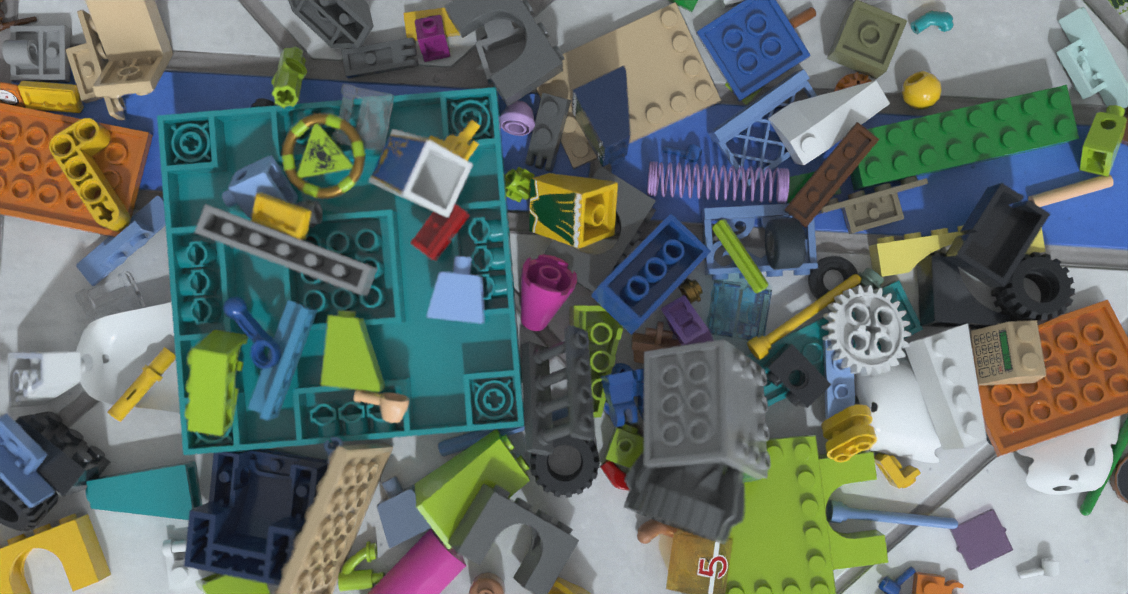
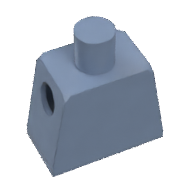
[377,476,432,548]

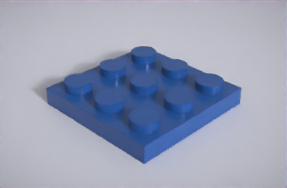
[696,0,811,102]

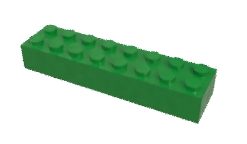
[850,85,1079,191]

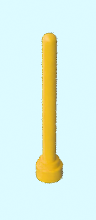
[746,274,861,360]

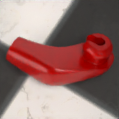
[600,460,629,491]

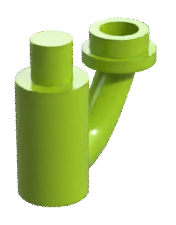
[338,541,385,592]

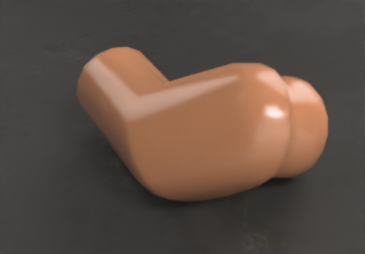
[637,519,677,544]

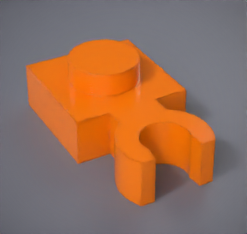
[912,572,964,594]

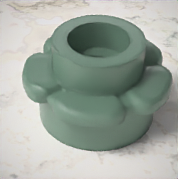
[858,268,884,290]

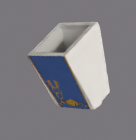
[368,129,473,217]

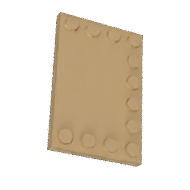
[536,2,721,170]
[273,442,393,594]

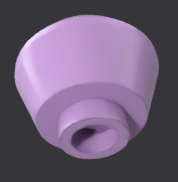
[500,101,535,136]

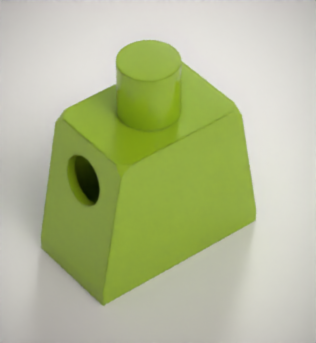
[1080,105,1127,177]

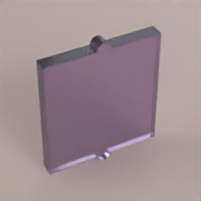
[950,509,1013,570]

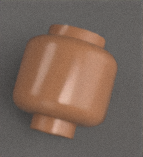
[469,572,506,594]

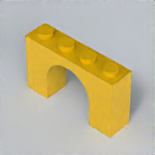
[0,513,111,594]

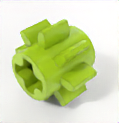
[505,167,535,203]

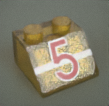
[666,529,733,594]

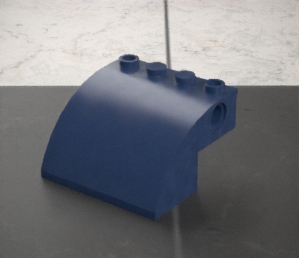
[184,449,329,586]

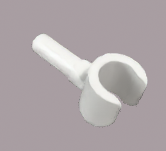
[1018,558,1059,579]

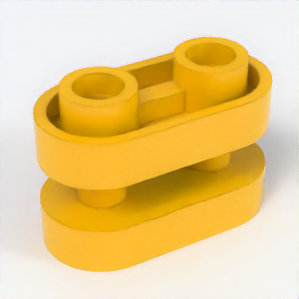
[821,405,877,462]

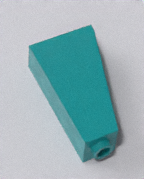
[85,461,202,520]

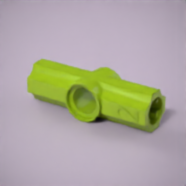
[271,46,307,108]

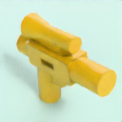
[428,120,480,162]

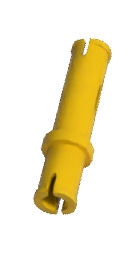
[107,347,176,422]

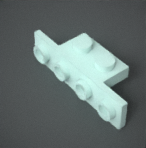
[1056,7,1128,108]

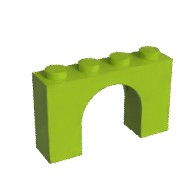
[819,450,889,570]

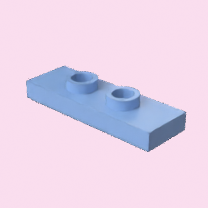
[823,336,855,419]

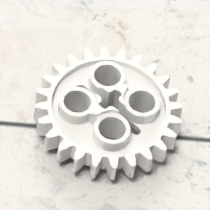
[822,285,911,376]

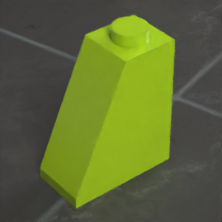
[321,310,385,392]

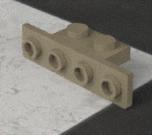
[817,176,928,234]

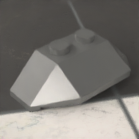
[288,0,374,48]

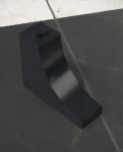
[917,253,1011,330]

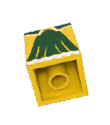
[529,173,618,249]

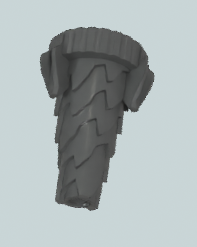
[624,451,745,545]

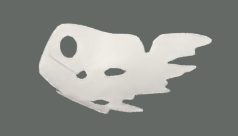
[1017,415,1121,495]

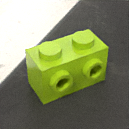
[604,423,644,468]

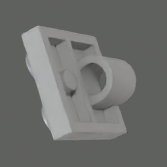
[2,25,70,83]

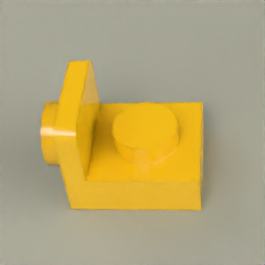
[874,452,921,489]

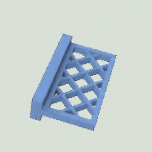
[708,69,817,187]

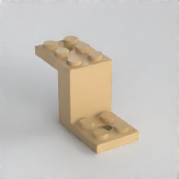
[85,0,173,98]

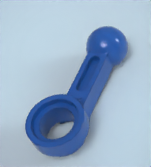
[223,297,281,369]

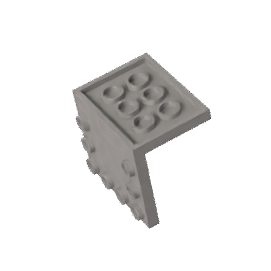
[644,340,771,479]

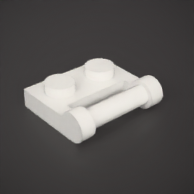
[162,539,213,590]

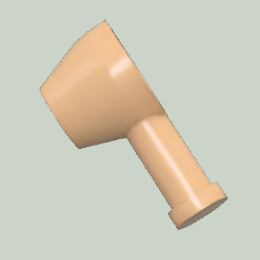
[354,389,409,422]

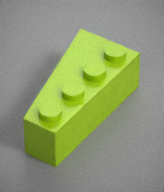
[569,306,623,418]

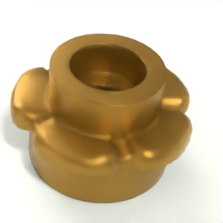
[679,278,703,304]

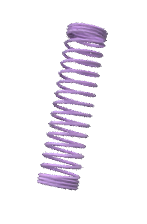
[647,161,789,204]

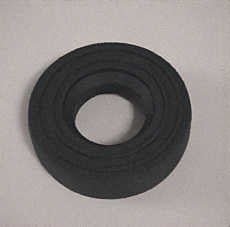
[808,256,859,303]

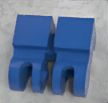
[601,368,644,427]

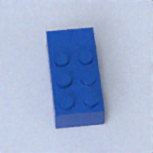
[591,213,711,334]

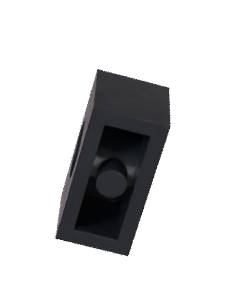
[763,344,831,408]

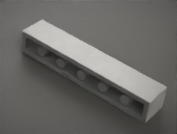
[195,205,378,295]

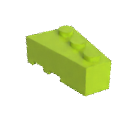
[185,330,248,436]

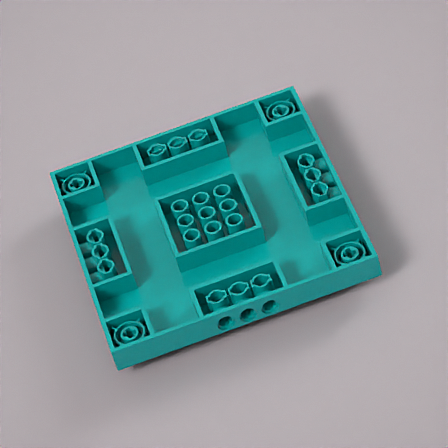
[157,87,524,455]

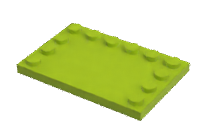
[718,434,836,594]

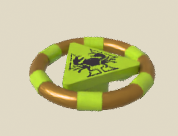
[282,113,365,198]

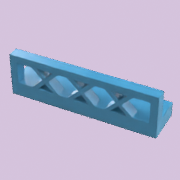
[248,300,318,421]

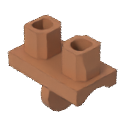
[631,321,681,364]

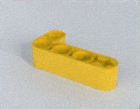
[49,118,131,232]

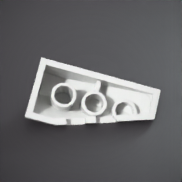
[768,80,890,165]

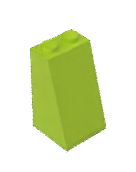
[415,429,530,549]

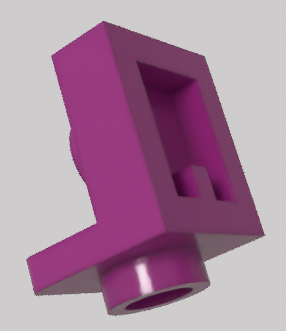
[415,15,451,62]

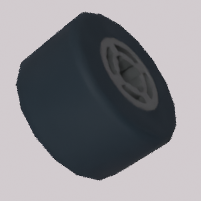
[765,218,805,270]

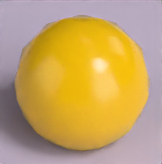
[902,71,942,110]

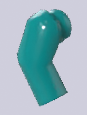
[910,10,954,34]

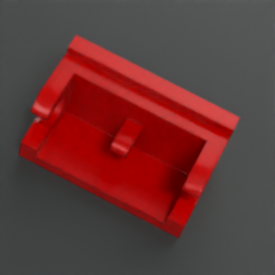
[410,204,470,261]

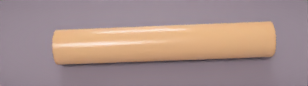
[1028,175,1113,207]

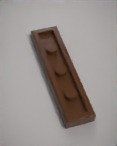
[784,122,879,228]

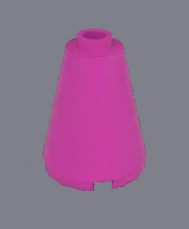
[520,254,577,331]

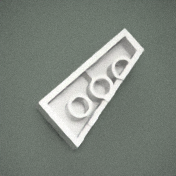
[905,323,987,450]
[8,351,85,408]

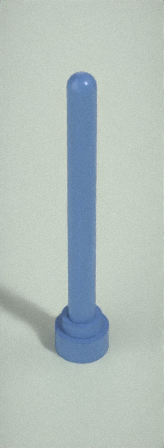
[826,500,958,529]

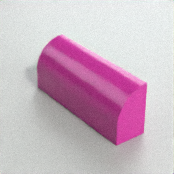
[368,528,466,594]

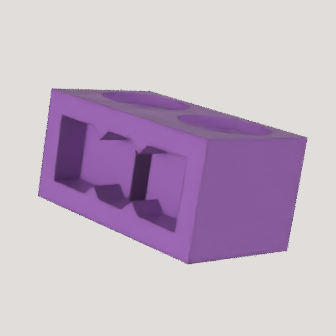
[661,295,714,346]

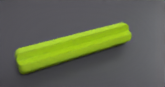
[712,219,769,293]

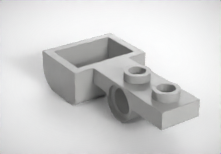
[475,19,527,84]

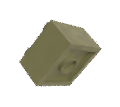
[827,0,908,79]

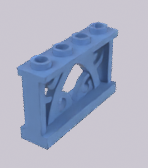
[701,204,818,280]

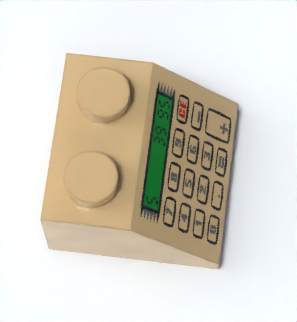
[969,320,1046,386]

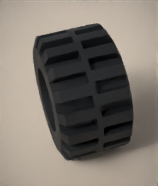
[991,252,1075,325]
[530,425,600,498]
[0,478,59,531]

